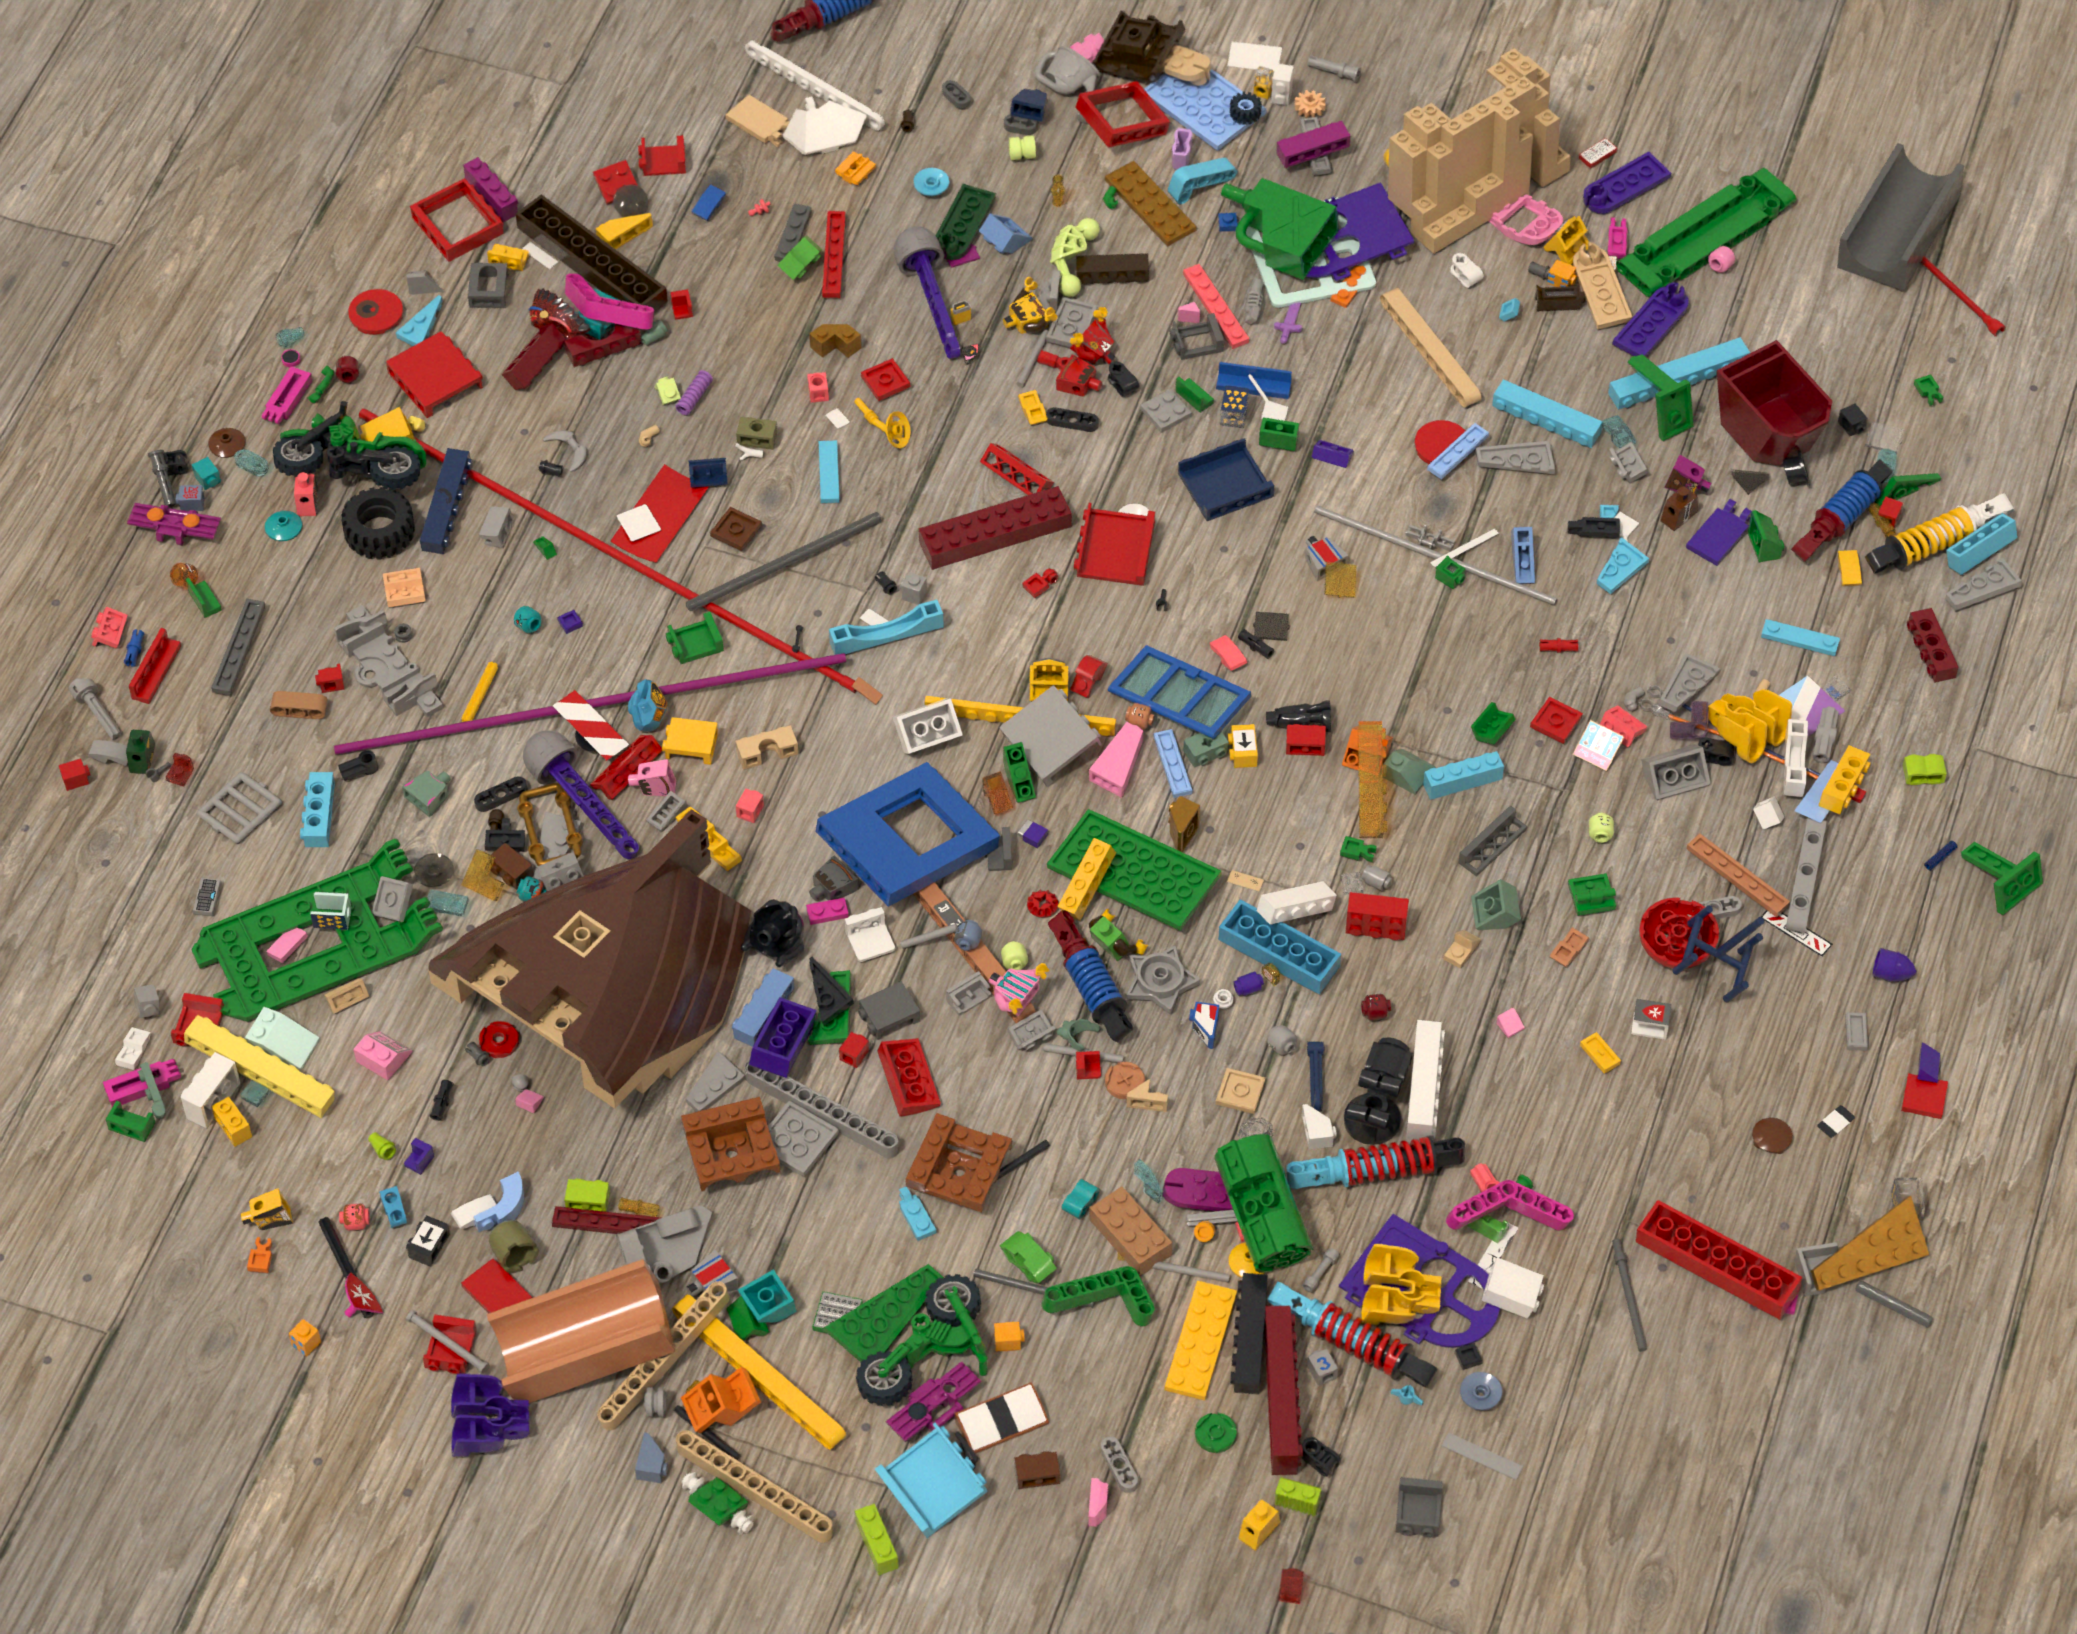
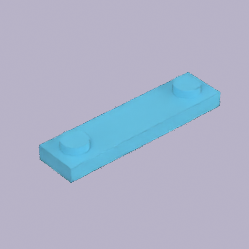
[1761,619,1840,656]

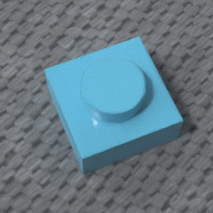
[1499,298,1520,321]

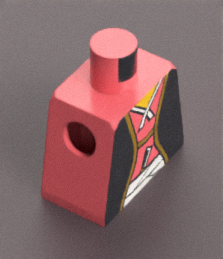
[294,472,318,516]

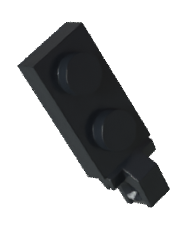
[1567,517,1620,538]

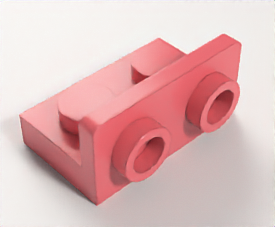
[91,606,127,648]
[1600,705,1647,747]

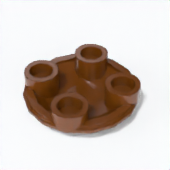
[1752,1117,1793,1154]

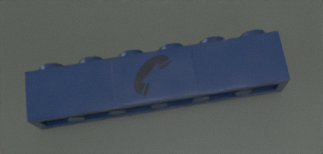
[420,448,473,554]

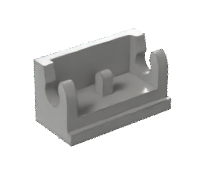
[479,506,515,548]
[946,971,992,1016]

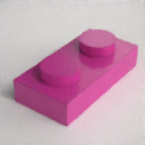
[806,898,849,925]

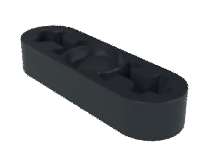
[1046,407,1099,432]
[474,776,527,812]

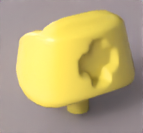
[408,416,425,432]

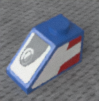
[1189,1002,1219,1049]

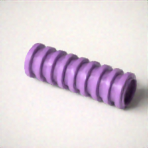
[675,370,713,415]

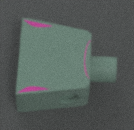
[402,771,451,817]

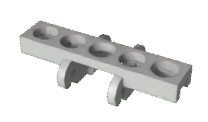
[1406,524,1455,551]

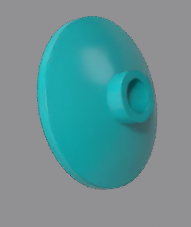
[265,511,302,541]

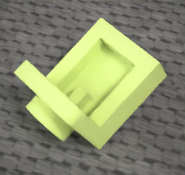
[654,377,681,405]

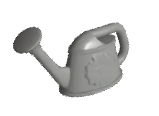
[1035,46,1100,123]

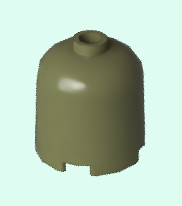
[489,1220,539,1273]

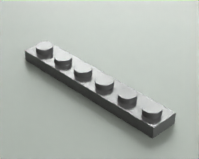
[211,598,265,696]

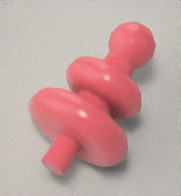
[748,199,771,216]

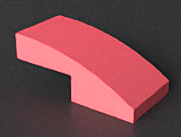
[1210,635,1247,671]

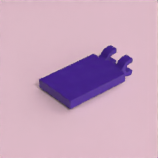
[1686,499,1752,566]

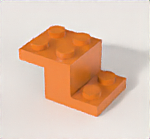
[681,1367,761,1433]

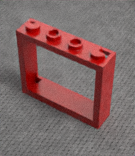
[1075,81,1170,148]
[410,178,504,262]

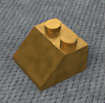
[1168,796,1200,852]

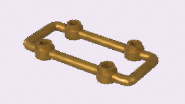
[517,783,583,866]

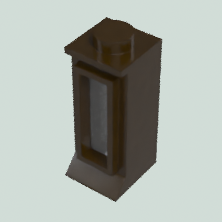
[1535,284,1584,312]

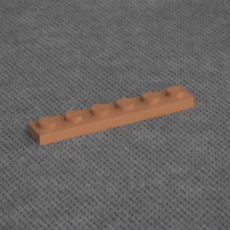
[1686,833,1790,917]

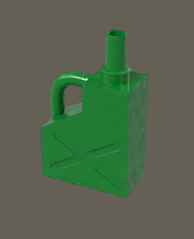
[1221,178,1339,280]

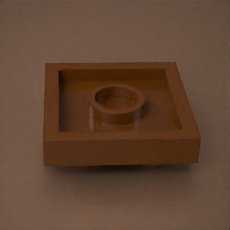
[710,507,762,551]

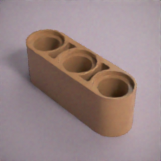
[270,691,328,719]

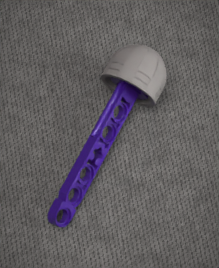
[894,227,960,359]
[523,730,639,859]

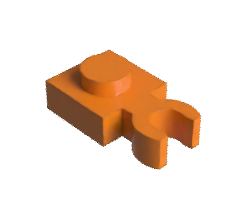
[247,1237,272,1273]

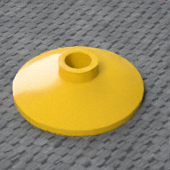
[1229,1242,1264,1278]

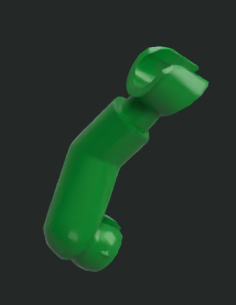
[307,365,335,403]

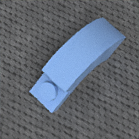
[473,1172,524,1232]

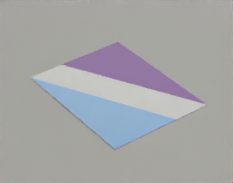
[1779,676,1845,737]

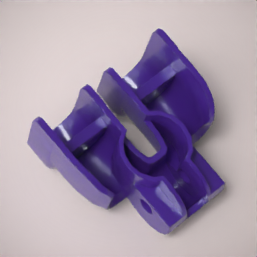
[451,1374,529,1457]

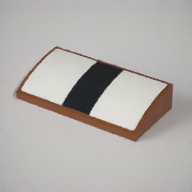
[955,1382,1049,1454]

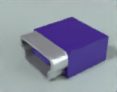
[1018,820,1048,848]

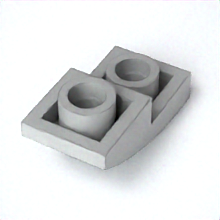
[88,740,128,766]

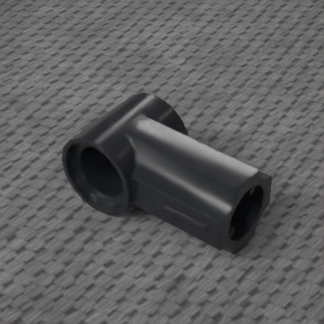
[338,750,378,781]

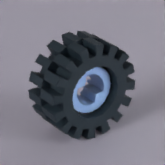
[1230,92,1262,125]

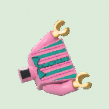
[989,963,1050,1017]

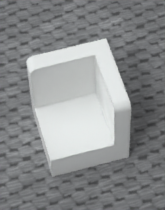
[1753,796,1784,829]

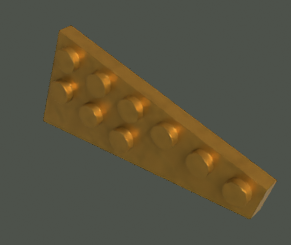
[1810,1195,1929,1291]

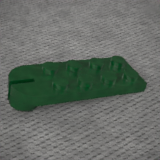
[935,184,996,260]

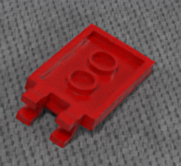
[461,1258,532,1314]

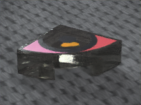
[961,344,979,365]

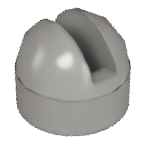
[512,1074,528,1092]

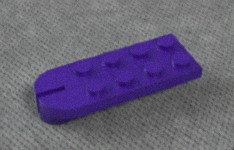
[1583,151,1671,214]
[1612,282,1689,357]

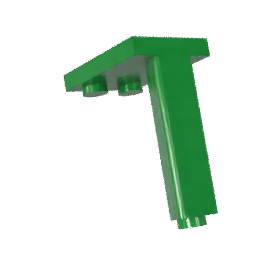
[1628,354,1694,441]

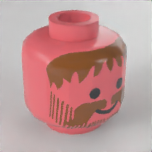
[339,1203,370,1231]

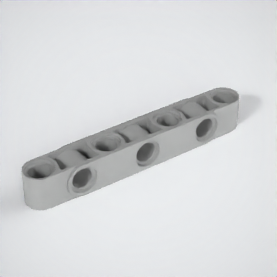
[1785,817,1827,933]

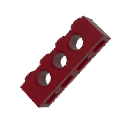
[1907,608,1958,683]

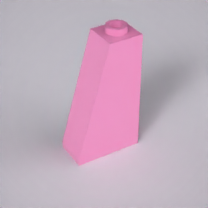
[1089,722,1143,798]

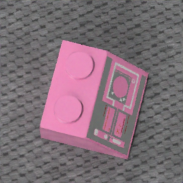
[353,1031,412,1080]

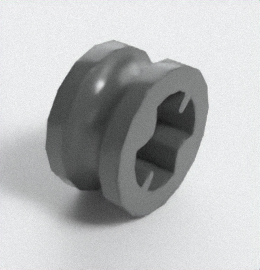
[394,623,412,643]

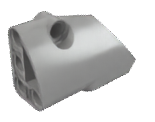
[616,1205,712,1284]

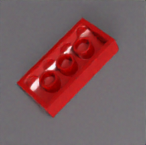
[877,1038,941,1117]

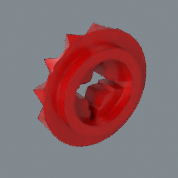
[1027,889,1058,917]

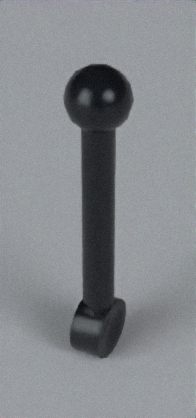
[792,625,803,653]

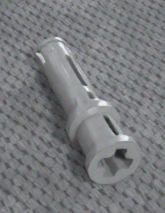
[1307,55,1361,82]

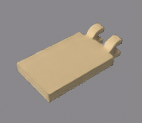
[725,95,790,147]

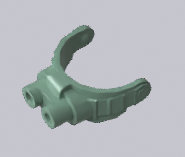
[1057,1019,1100,1051]

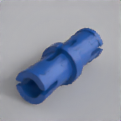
[124,629,145,667]

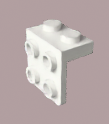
[845,907,895,962]

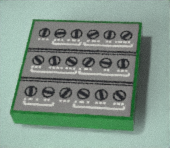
[812,1291,863,1333]

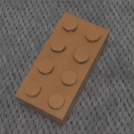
[1089,1186,1172,1276]

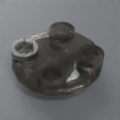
[613,184,649,218]

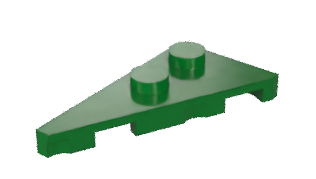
[1875,473,1942,507]

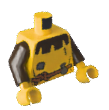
[1003,277,1057,334]

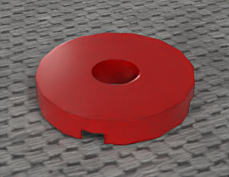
[479,1021,519,1058]

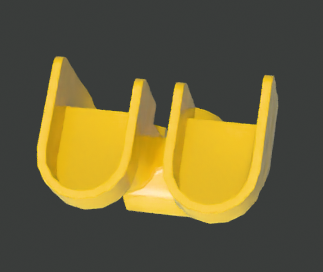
[1707,689,1792,763]
[1361,1244,1441,1326]

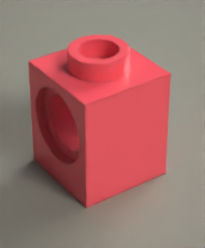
[807,372,829,403]
[736,788,764,823]

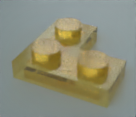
[461,849,505,901]

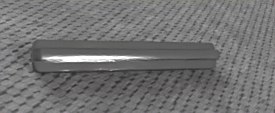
[1855,1281,1933,1327]

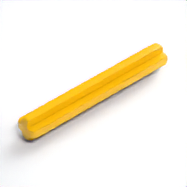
[461,662,498,722]

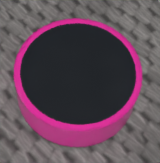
[281,349,300,367]

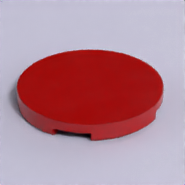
[1414,420,1466,464]

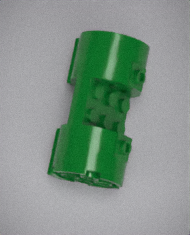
[1214,1134,1314,1273]

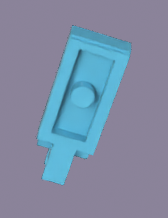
[899,1187,936,1241]

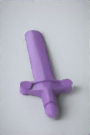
[1274,303,1302,344]

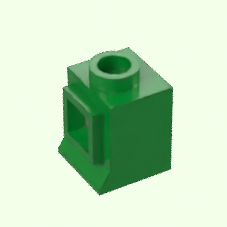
[1435,555,1466,589]

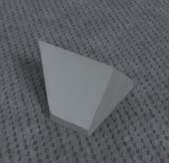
[407,270,445,294]

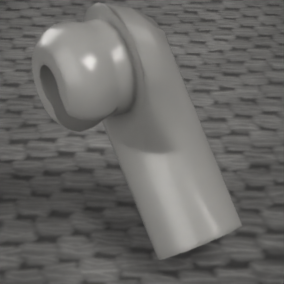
[1624,687,1644,711]

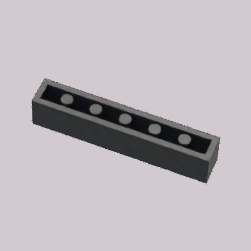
[1230,1273,1268,1394]

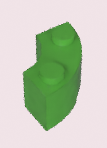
[777,235,822,280]
[999,1231,1057,1283]

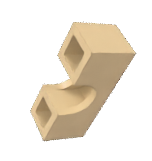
[736,725,798,770]

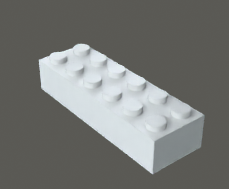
[1406,1020,1445,1144]

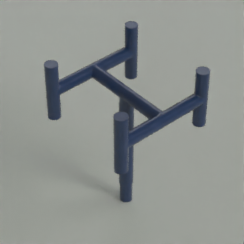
[1672,905,1764,1003]

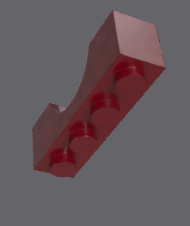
[564,324,641,367]

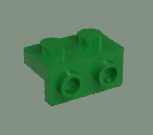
[1471,702,1516,744]

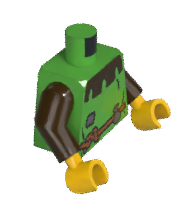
[1089,909,1148,962]

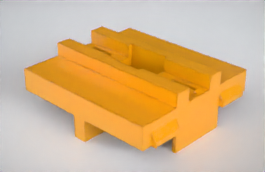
[835,151,876,185]

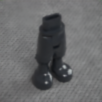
[1266,700,1331,732]

